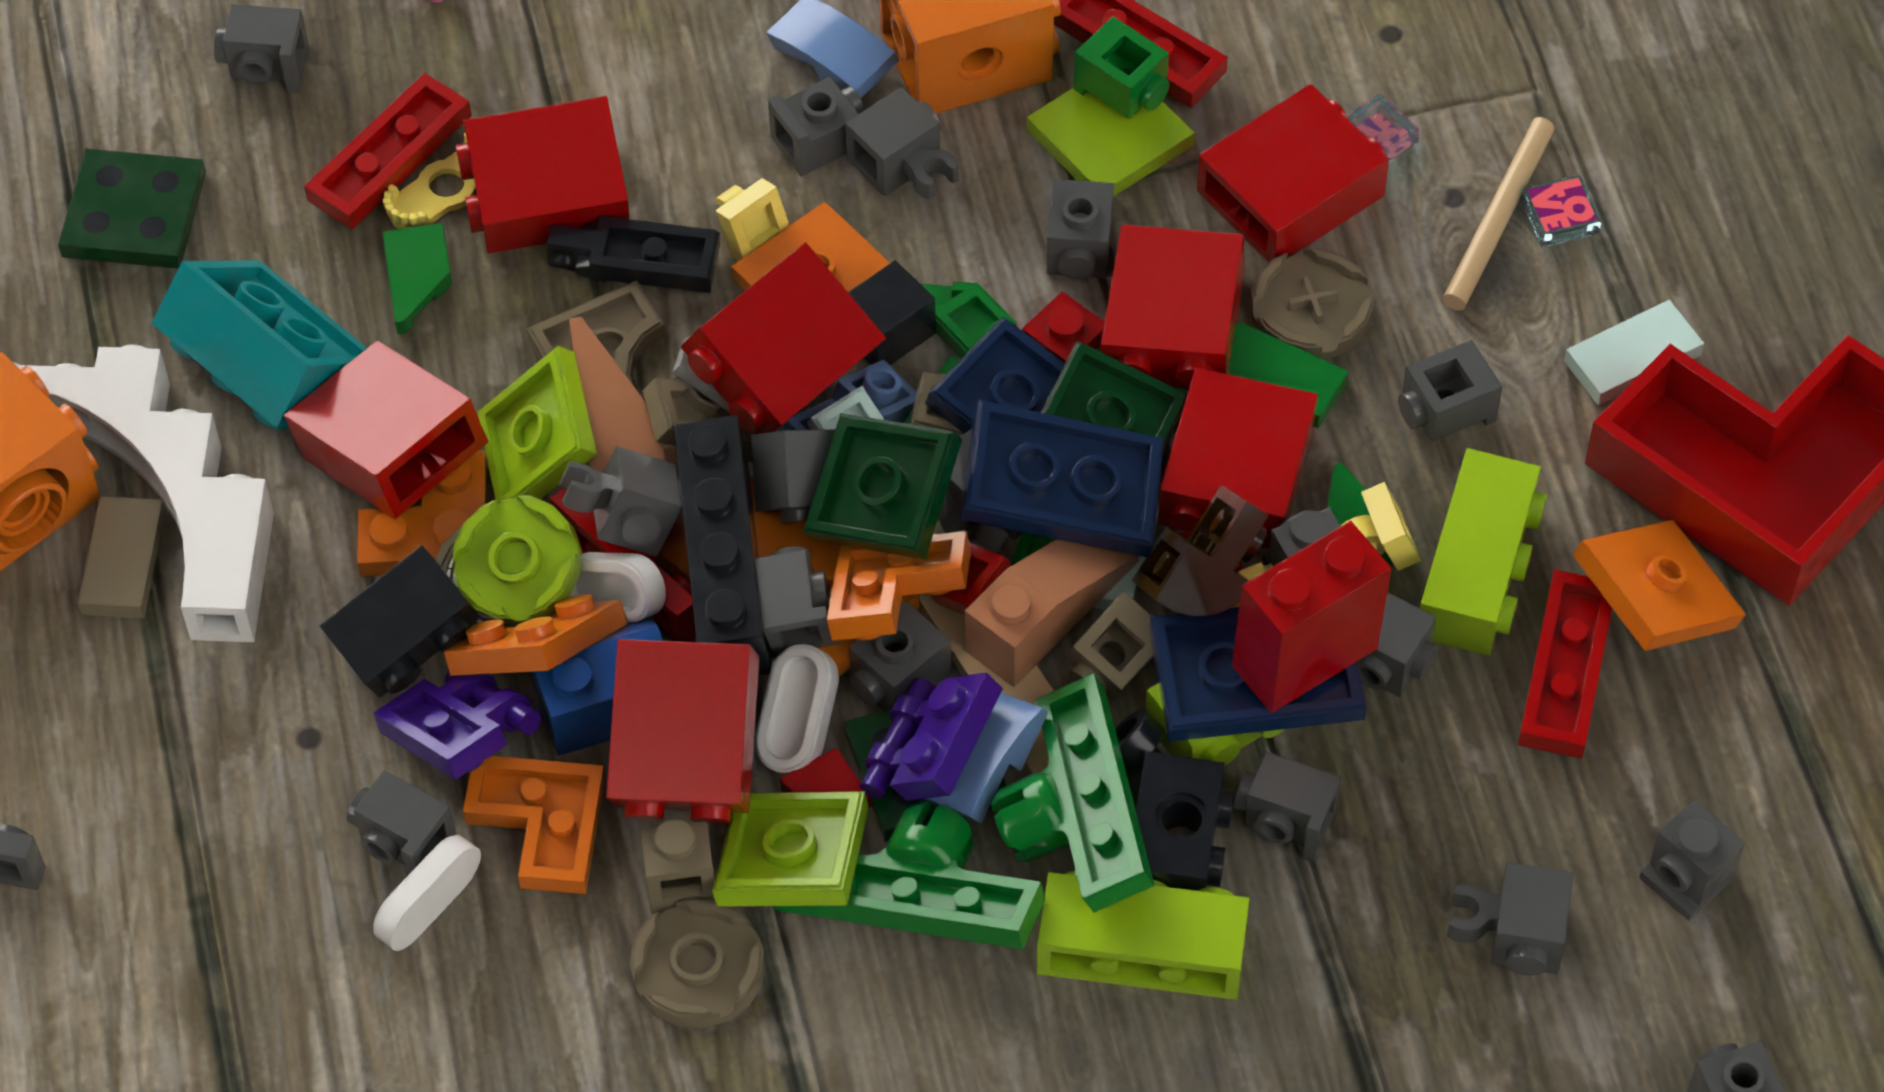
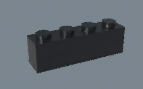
[674,415,771,676]

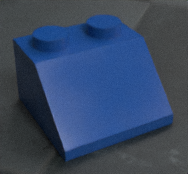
[529,617,663,756]

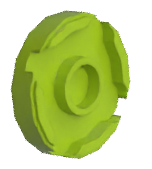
[452,496,582,624]

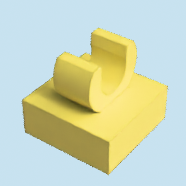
[715,178,790,261]
[1341,482,1421,571]

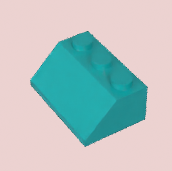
[151,260,367,430]

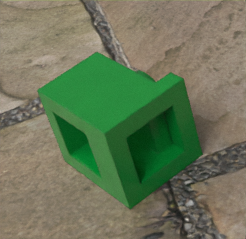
[1074,16,1170,119]

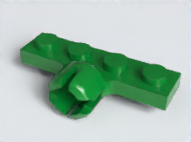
[991,673,1155,913]
[773,802,1045,950]

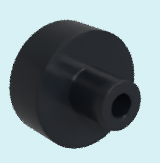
[1115,708,1165,773]

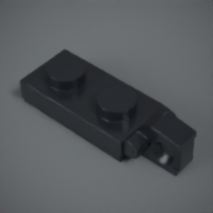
[547,215,720,293]

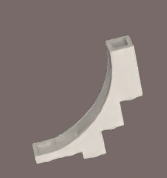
[13,345,274,642]

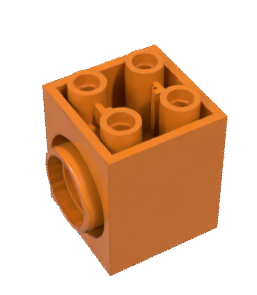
[879,0,1061,114]
[0,352,101,571]

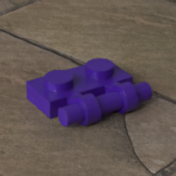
[373,670,541,780]
[860,672,1003,801]

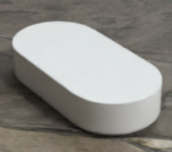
[570,552,666,622]
[755,644,839,775]
[373,835,481,951]

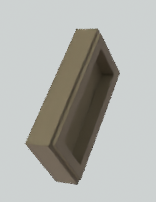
[77,496,166,619]

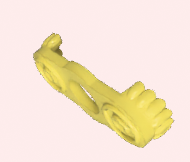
[383,133,476,229]

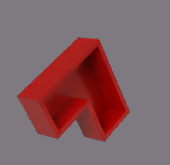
[1584,334,1884,606]

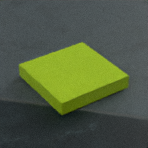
[1026,87,1195,197]
[477,346,597,501]
[712,791,869,907]

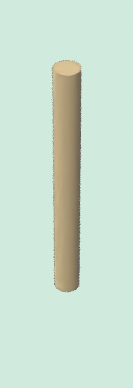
[1442,117,1555,311]

